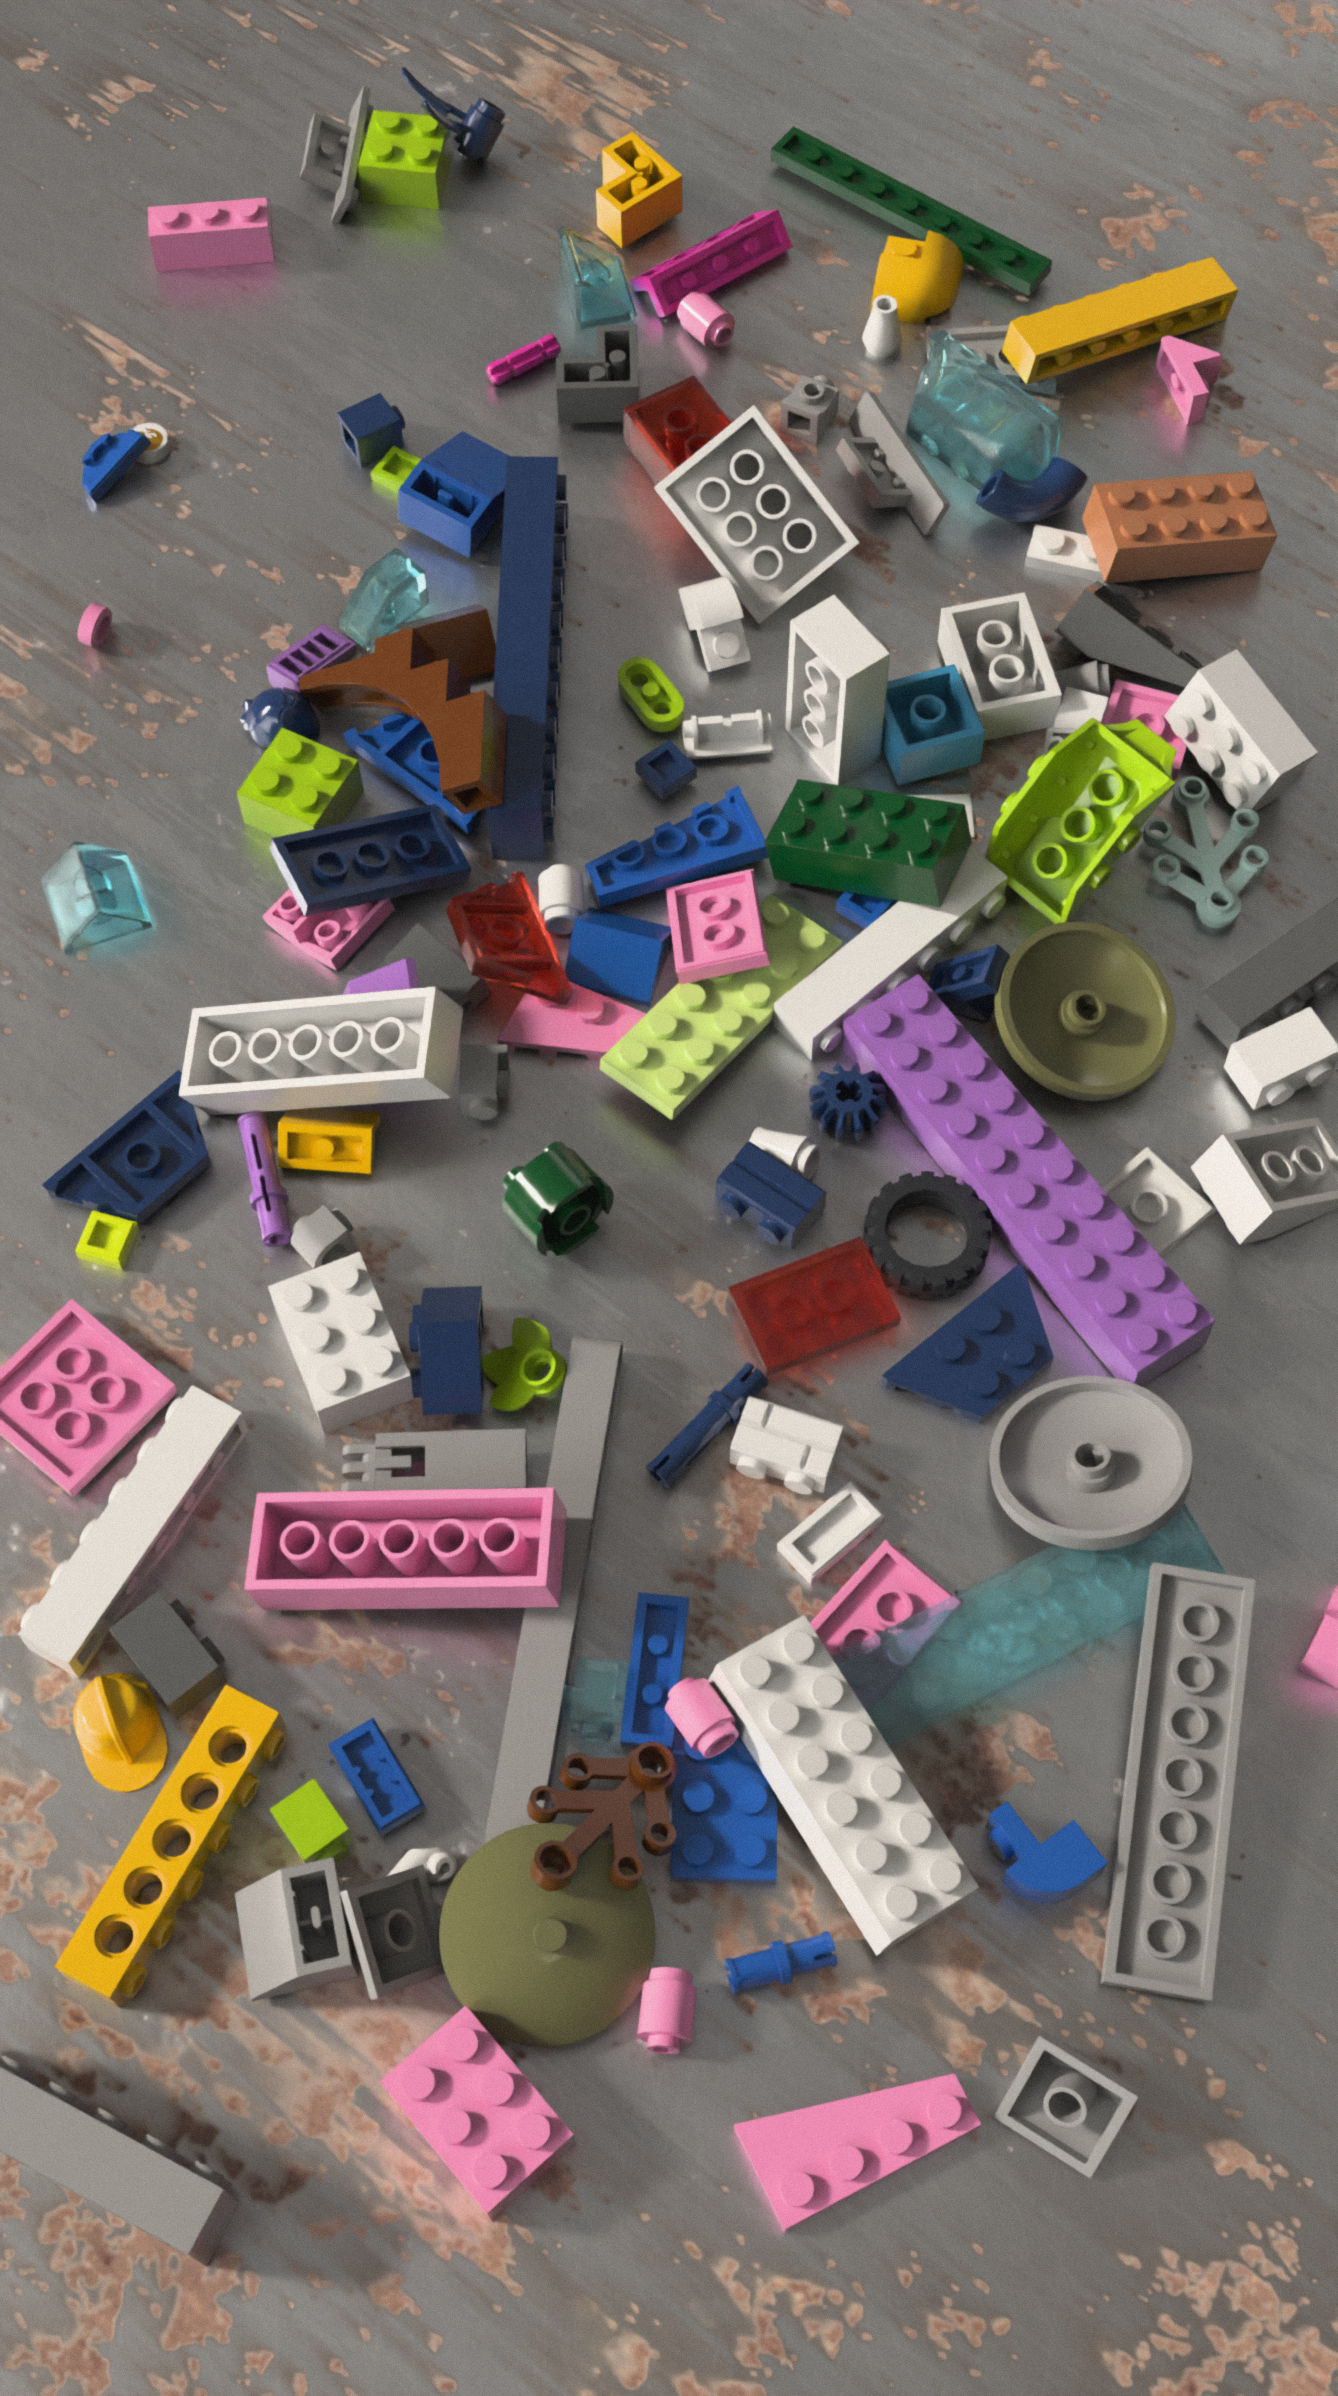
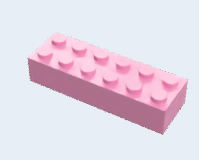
[244,1487,567,1610]

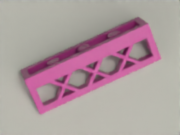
[629,209,793,317]

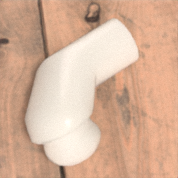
[386,1847,458,1883]

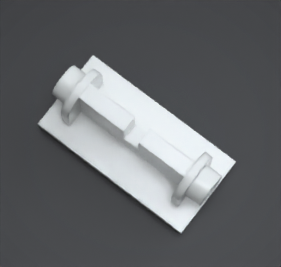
[681,709,773,760]

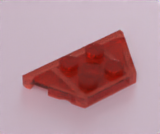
[446,872,573,1005]

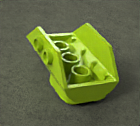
[985,717,1177,924]

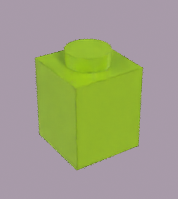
[269,1778,355,1864]

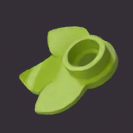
[482,1318,567,1412]

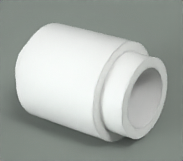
[538,864,584,934]

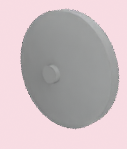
[989,1375,1193,1550]

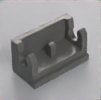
[384,923,492,1020]

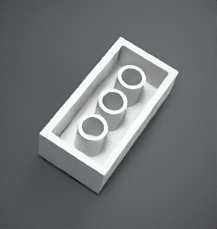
[785,595,890,785]

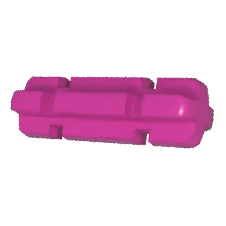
[486,334,561,386]

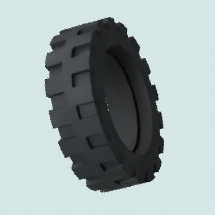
[862,1171,992,1301]

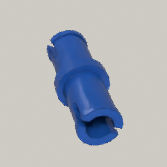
[724,1931,838,1994]

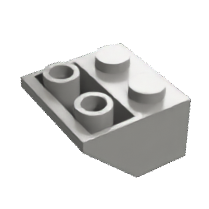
[235,1857,359,2002]

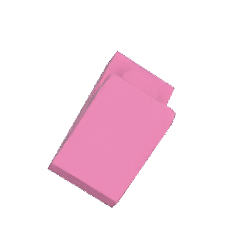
[1156,335,1222,425]

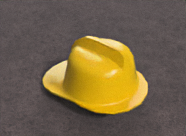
[73,1672,168,1792]

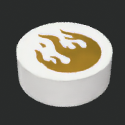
[132,423,170,464]

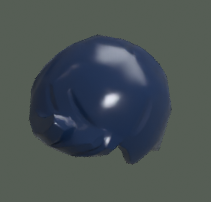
[240,687,320,748]

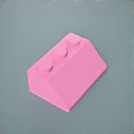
[148,197,274,272]

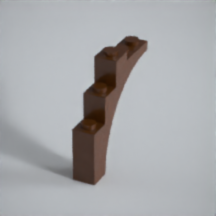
[299,627,507,815]

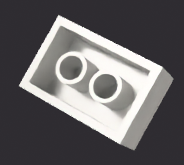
[937,592,1062,740]
[1164,649,1318,811]
[268,1252,415,1434]

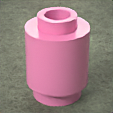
[677,292,735,350]
[665,1677,739,1758]
[638,1967,697,2054]

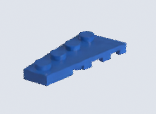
[585,786,768,908]

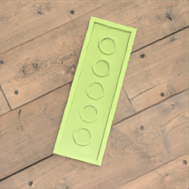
[599,893,842,1120]

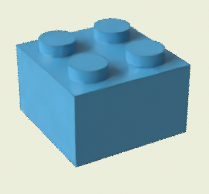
[881,664,985,785]

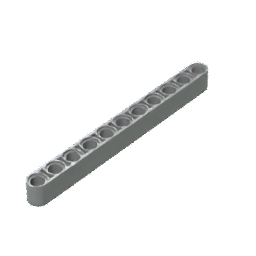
[484,1335,623,1844]

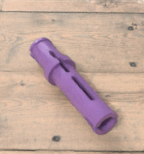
[237,1111,292,1247]

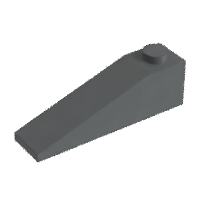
[1055,581,1205,687]

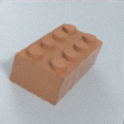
[1082,471,1278,583]

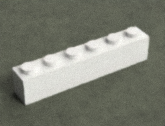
[773,845,1008,1061]
[18,1385,249,1678]

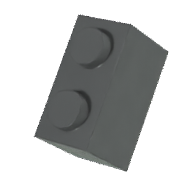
[108,1590,227,1720]

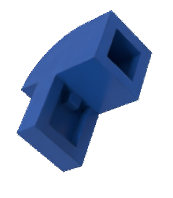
[985,1801,1108,1904]

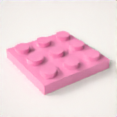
[0,1299,178,1498]

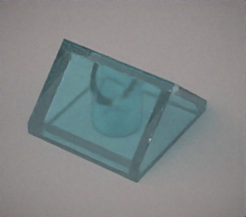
[558,226,637,330]
[41,841,152,954]

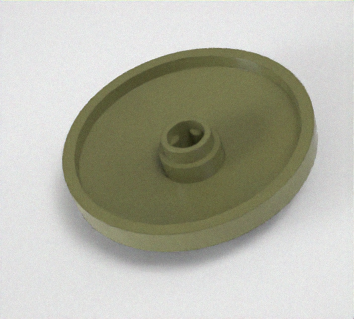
[994,921,1176,1101]
[438,1823,656,2047]

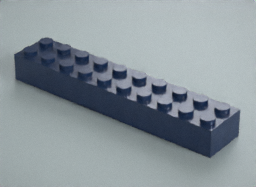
[487,456,569,860]

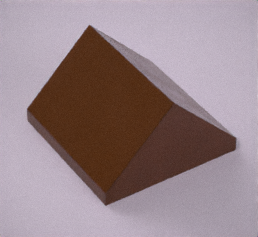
[397,604,496,682]

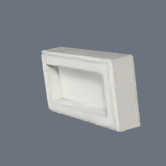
[777,1481,885,1585]

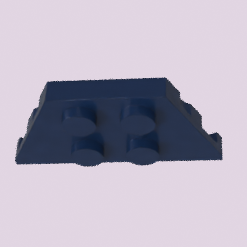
[42,1070,211,1224]
[881,1264,1054,1424]

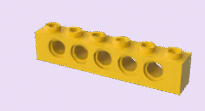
[55,1685,287,2008]

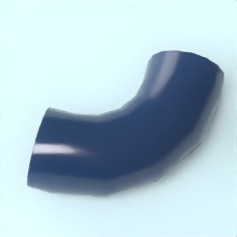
[976,457,1088,523]

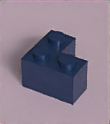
[409,1286,485,1415]

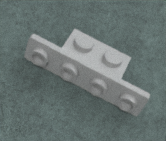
[300,86,374,223]
[836,392,950,535]

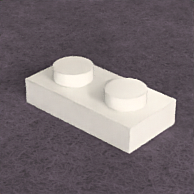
[1025,524,1107,584]

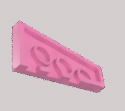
[734,2073,982,2232]

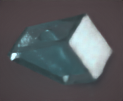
[338,547,429,651]

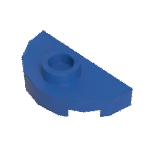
[82,430,151,503]

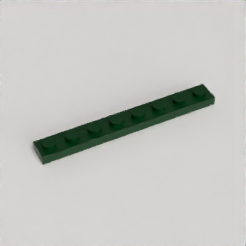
[771,126,1052,296]

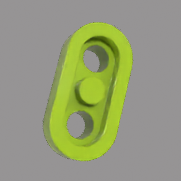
[618,657,684,732]

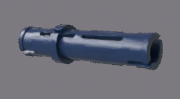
[646,1362,769,1489]

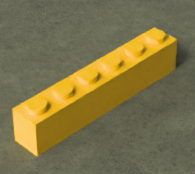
[1002,256,1238,385]

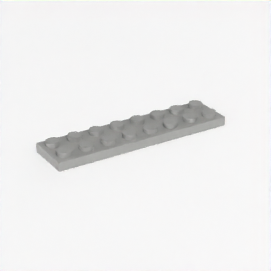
[1101,1562,1256,2003]

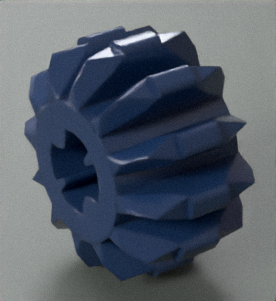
[809,1062,888,1143]

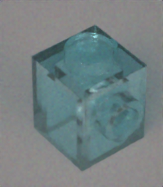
[561,1657,629,1742]

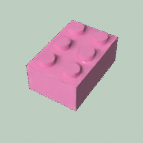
[380,2006,576,2221]

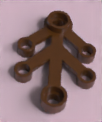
[527,1742,677,1891]

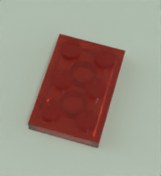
[728,1236,901,1377]

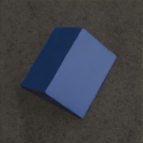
[563,907,673,1007]

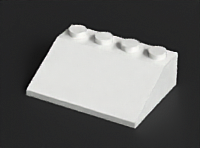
[653,405,859,624]

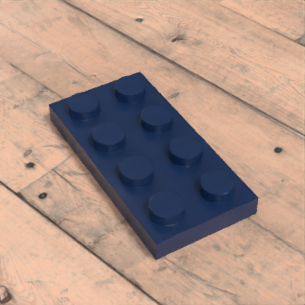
[270,804,472,917]

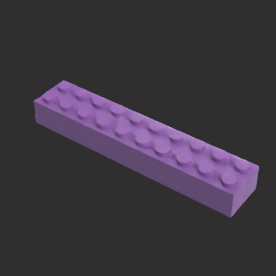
[842,974,1215,1387]

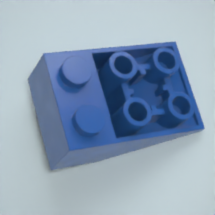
[398,431,509,558]

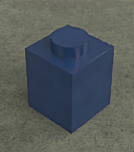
[337,393,405,468]

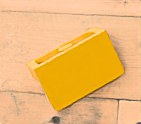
[278,1108,380,1174]

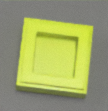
[75,1210,140,1270]

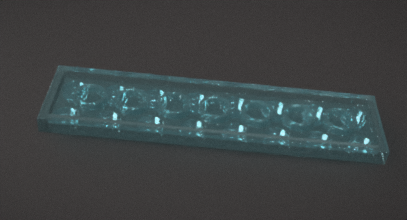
[831,1503,1226,1747]

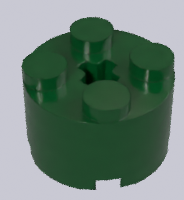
[502,1141,614,1256]

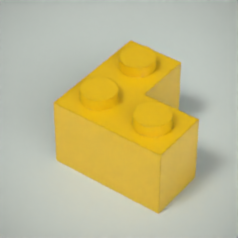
[596,132,682,248]

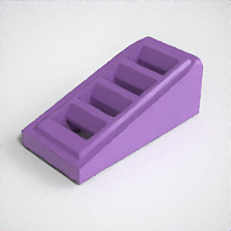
[266,624,357,694]

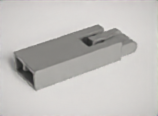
[342,1429,527,1491]

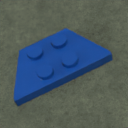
[343,713,479,834]

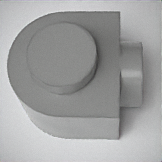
[291,1205,356,1269]

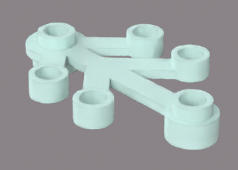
[1143,776,1269,928]

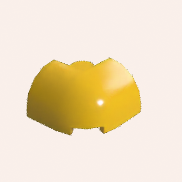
[871,230,964,324]

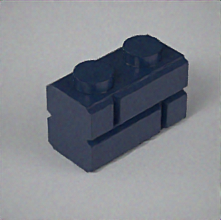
[715,1141,827,1250]

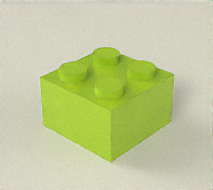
[358,110,453,209]
[236,728,364,837]

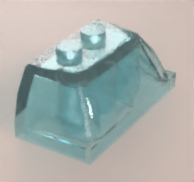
[905,329,1063,491]

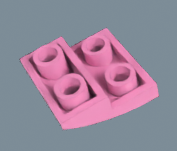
[262,888,395,971]

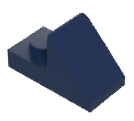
[928,944,1010,1020]

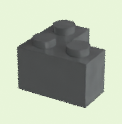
[556,325,640,423]

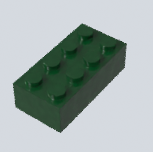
[764,779,972,907]

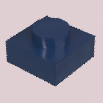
[635,739,697,800]

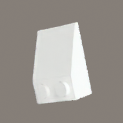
[1191,1117,1338,1245]

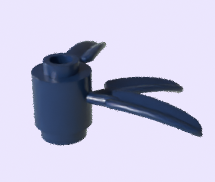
[402,67,506,162]

